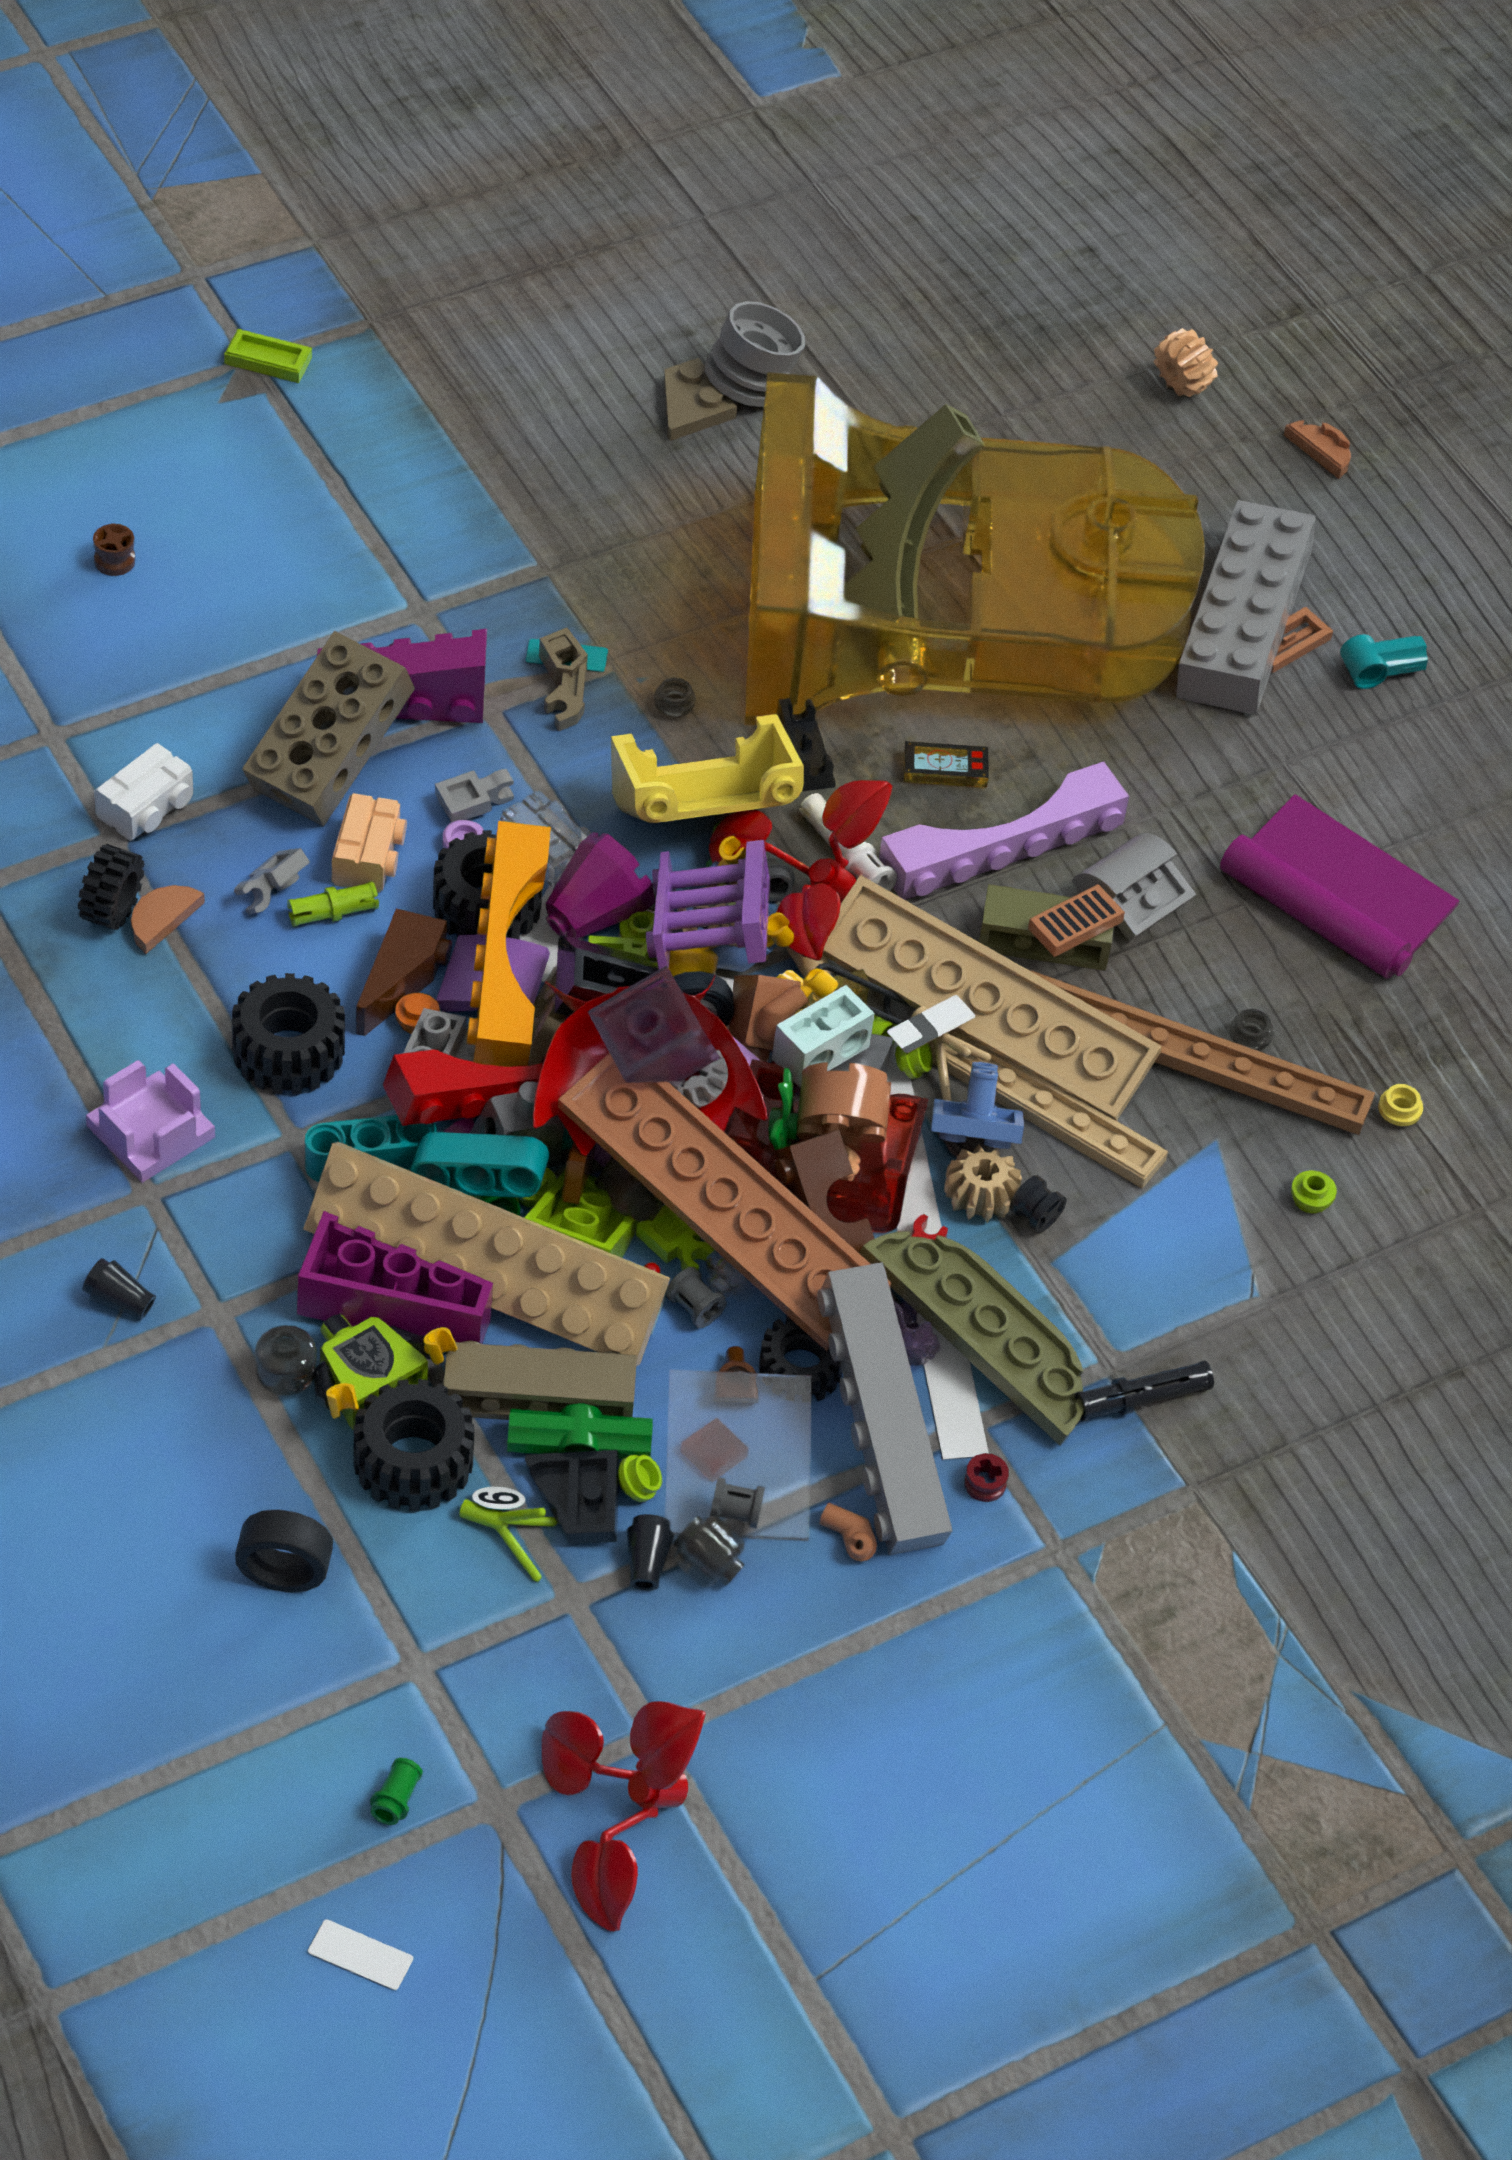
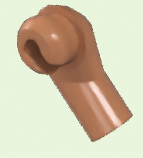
[819,1502,877,1561]

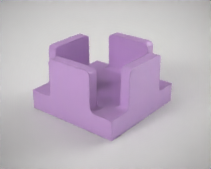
[86,1060,215,1183]

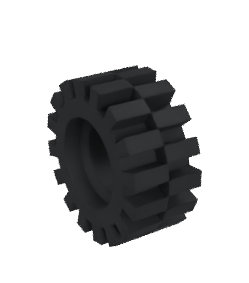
[78,844,145,930]
[759,1315,842,1404]

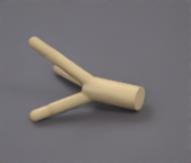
[912,1006,991,1101]

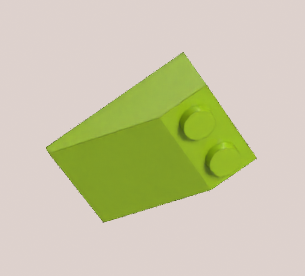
[524,1171,652,1258]

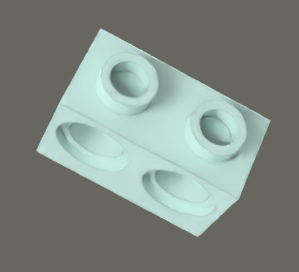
[772,985,875,1088]

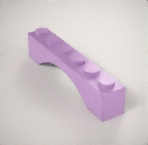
[879,761,1129,900]

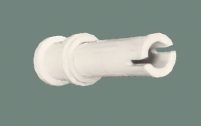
[799,793,897,891]

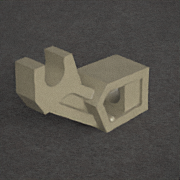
[539,628,588,731]

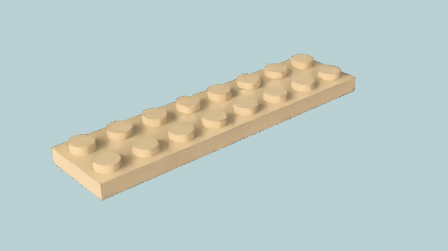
[823,875,1162,1121]
[303,1142,670,1366]

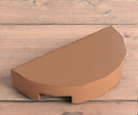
[1284,421,1351,479]
[131,885,205,954]

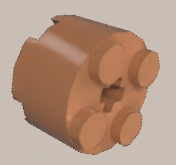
[797,1062,891,1152]

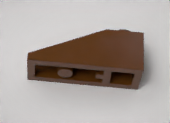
[356,908,452,1036]

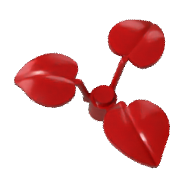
[708,780,893,961]
[542,1701,706,1931]

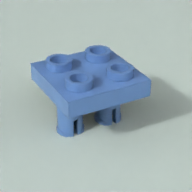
[931,1062,1024,1149]

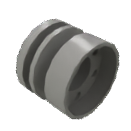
[705,301,805,407]

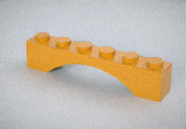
[466,821,551,1067]

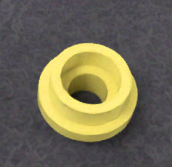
[1378,1084,1423,1126]

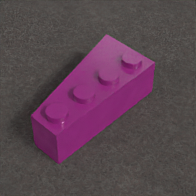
[317,629,487,723]
[297,1211,493,1344]

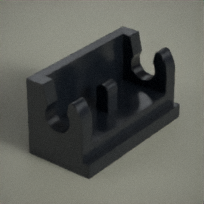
[777,698,836,791]

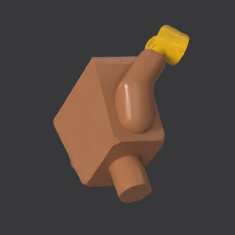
[729,968,838,1077]

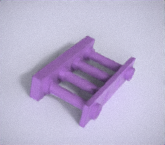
[646,840,770,974]

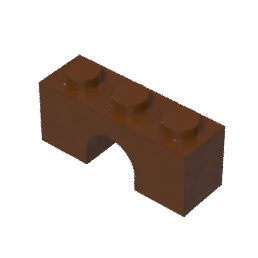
[775,1130,875,1253]

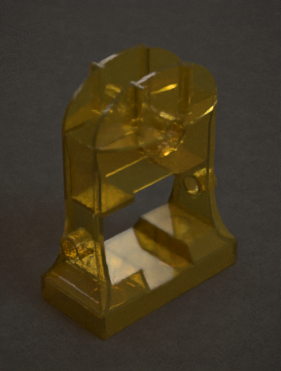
[744,372,1205,726]

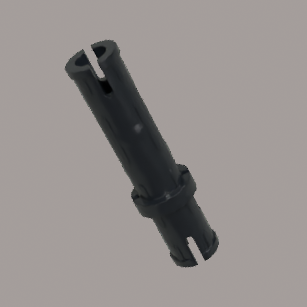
[1074,1360,1214,1421]

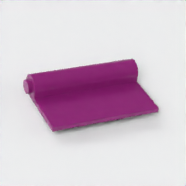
[1219,794,1460,979]

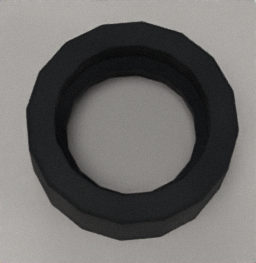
[235,1509,333,1592]

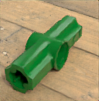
[507,1403,653,1460]

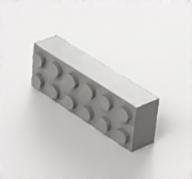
[1176,500,1316,715]

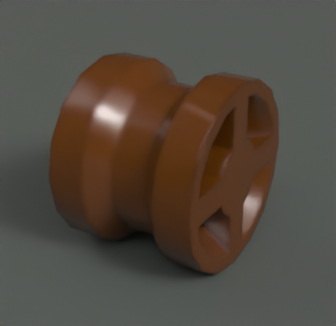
[93,523,136,576]

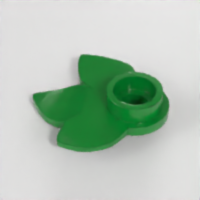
[768,1068,799,1150]

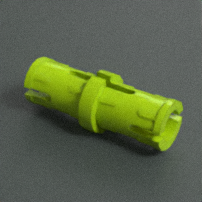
[287,881,379,927]

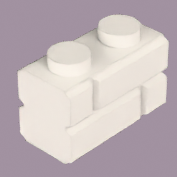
[94,743,193,841]

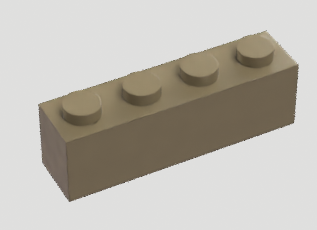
[444,1341,637,1420]

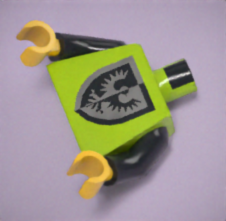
[314,1314,458,1430]

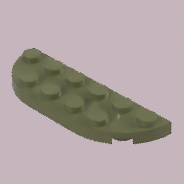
[859,1231,1084,1446]

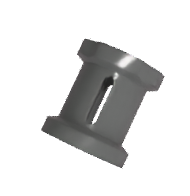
[665,1267,727,1328]
[709,1477,765,1529]

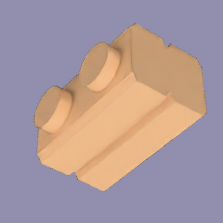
[332,793,407,893]

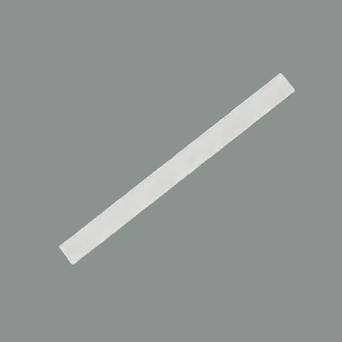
[879,1042,989,1460]

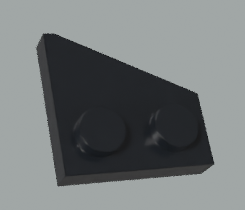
[525,1450,619,1544]

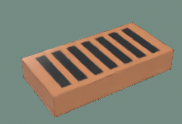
[1028,884,1125,957]

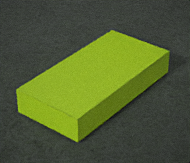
[224,329,312,383]

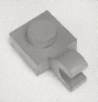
[435,769,514,823]
[234,848,310,914]

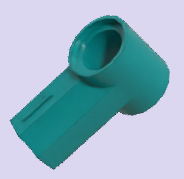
[1340,634,1428,689]

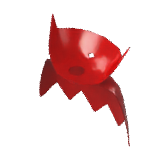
[533,975,767,1156]

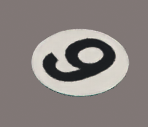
[472,1487,525,1510]

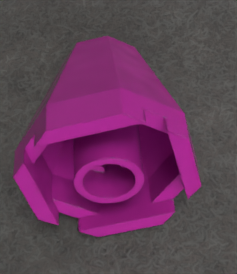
[545,832,655,939]

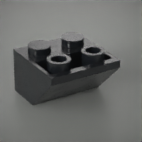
[555,935,659,1017]

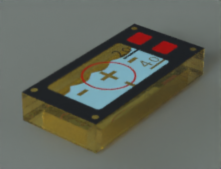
[903,741,989,788]

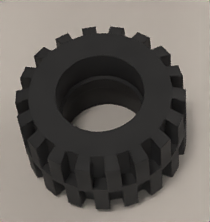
[433,830,543,940]
[232,973,345,1095]
[353,1379,475,1511]

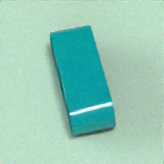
[305,1115,437,1182]
[410,1132,549,1198]

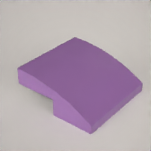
[436,935,550,1012]

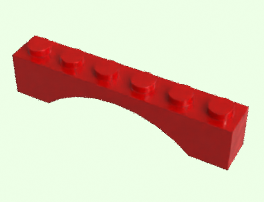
[383,1040,643,1126]

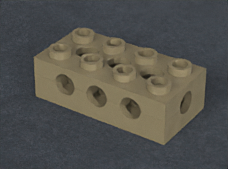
[242,631,415,827]

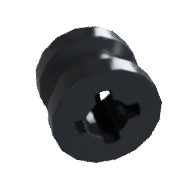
[1010,1175,1067,1233]

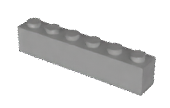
[817,1262,953,1555]

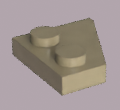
[664,358,737,441]

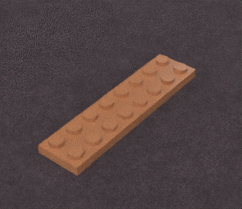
[558,1041,892,1351]

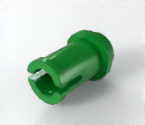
[370,1757,423,1825]

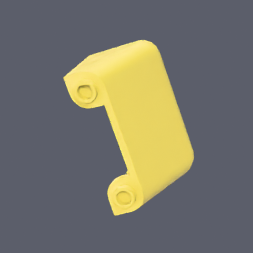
[611,714,804,823]

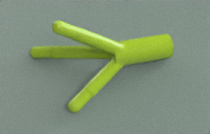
[459,1499,557,1582]

